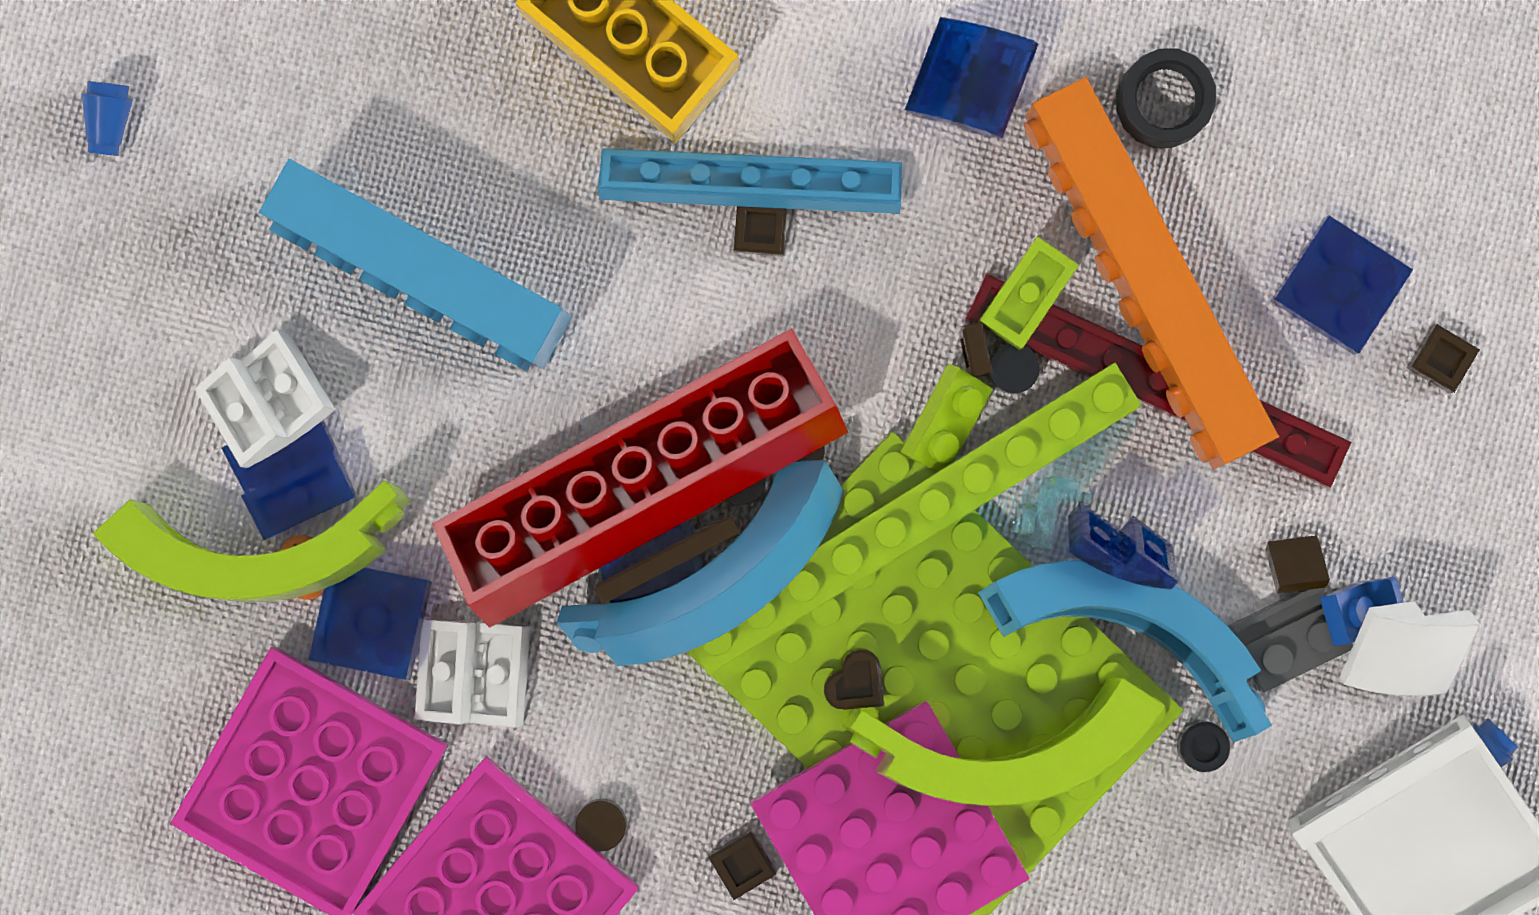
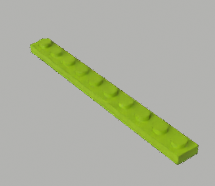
[692,363,1142,675]

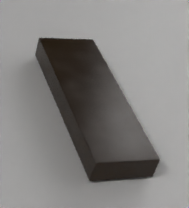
[594,516,741,605]

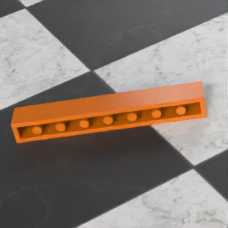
[1024,77,1279,470]

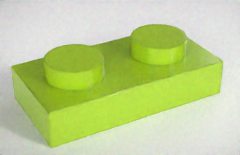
[978,236,1079,350]
[901,364,993,473]

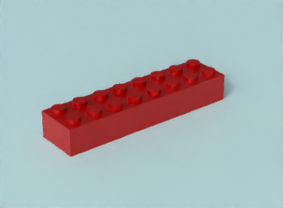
[432,328,849,628]

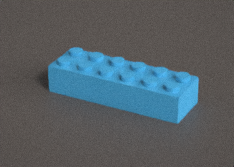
[258,158,573,372]

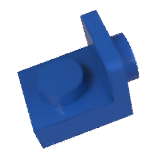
[1320,577,1404,646]

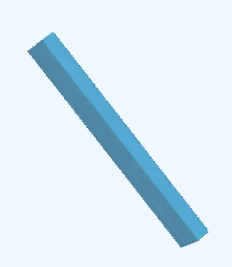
[598,148,902,214]

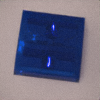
[904,17,1039,139]
[221,420,356,540]
[1068,501,1178,589]

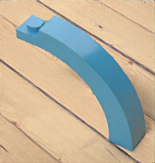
[556,460,844,666]
[978,560,1272,743]

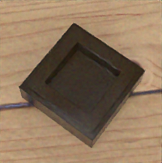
[733,206,787,257]
[958,322,993,377]
[1406,324,1480,393]
[1265,535,1330,594]
[708,829,777,900]

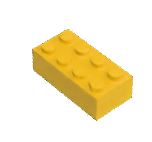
[515,0,740,144]

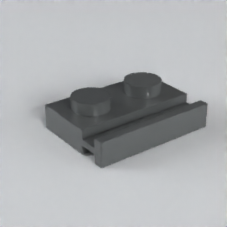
[1228,588,1353,693]

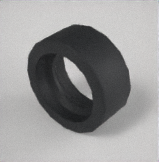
[1116,48,1216,148]

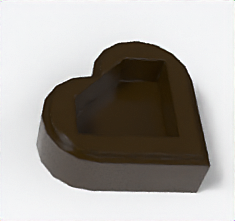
[823,648,884,710]

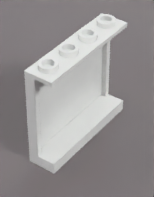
[1289,714,1539,915]

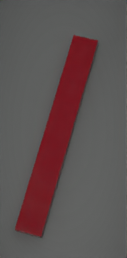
[964,274,1352,488]

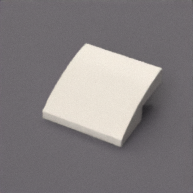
[194,329,336,468]
[1339,601,1480,696]
[415,619,530,728]

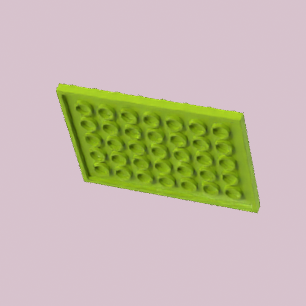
[687,432,1184,915]

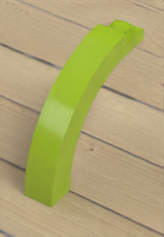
[92,480,412,603]
[843,678,1165,806]

